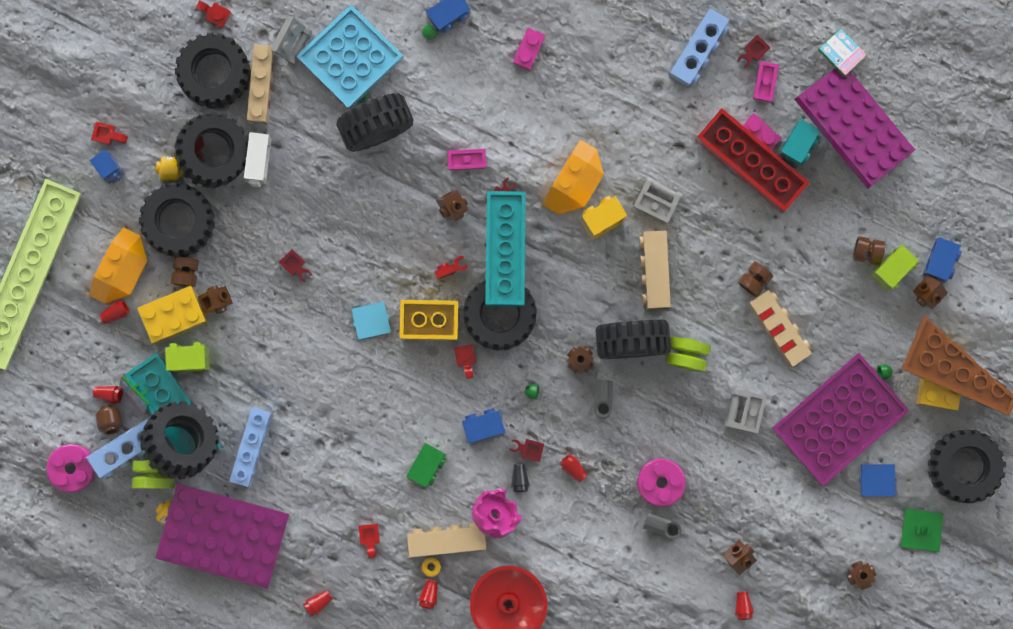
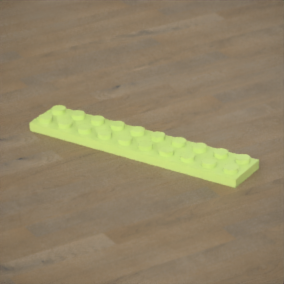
[0,179,82,370]

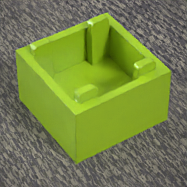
[869,245,919,291]
[165,342,210,372]

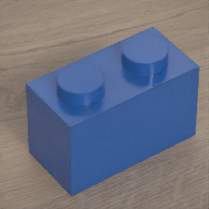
[426,0,471,34]
[89,149,125,184]
[923,237,962,282]
[462,408,506,444]

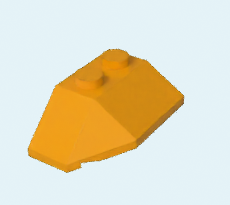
[542,140,604,215]
[89,227,148,304]

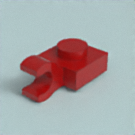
[196,0,232,29]
[91,121,128,145]
[435,256,468,280]
[454,344,476,379]
[358,523,380,558]

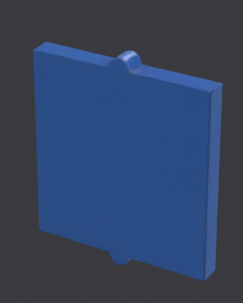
[859,464,897,496]

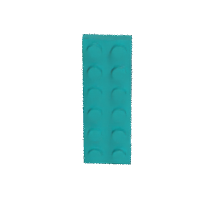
[485,191,526,306]
[125,353,222,454]

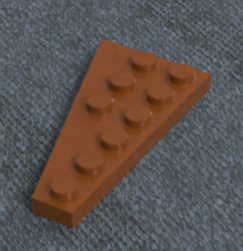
[901,316,1013,416]

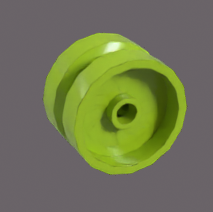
[665,337,712,373]
[132,460,175,488]

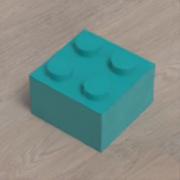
[778,119,821,168]

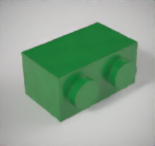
[406,443,447,488]

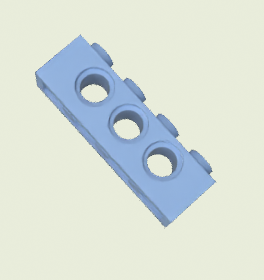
[669,8,729,87]
[229,407,273,487]
[85,416,166,479]

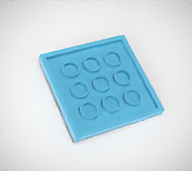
[296,5,404,109]

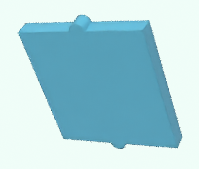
[352,302,391,340]

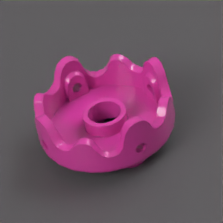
[46,444,95,493]
[637,458,686,507]
[472,489,522,538]

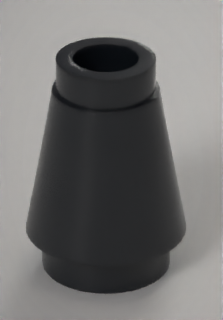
[511,464,530,493]

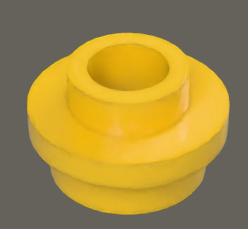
[421,557,441,577]

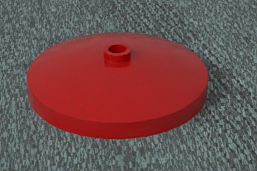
[470,566,547,629]

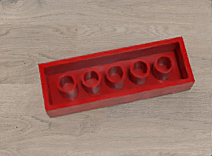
[695,108,810,214]

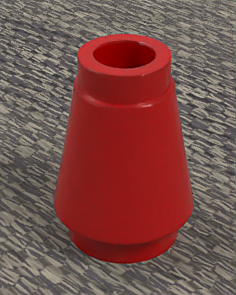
[99,300,130,324]
[93,386,123,405]
[560,454,587,482]
[418,580,438,610]
[303,590,333,617]
[735,592,754,620]

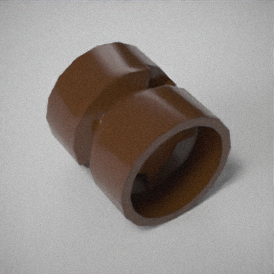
[853,236,885,266]
[171,257,199,287]
[738,261,774,298]

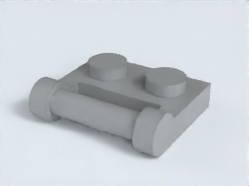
[271,16,312,65]
[633,176,683,224]
[724,388,767,434]

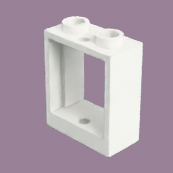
[244,132,271,188]

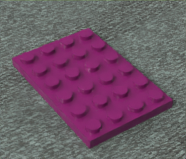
[794,68,915,189]
[772,353,909,486]
[155,483,289,589]

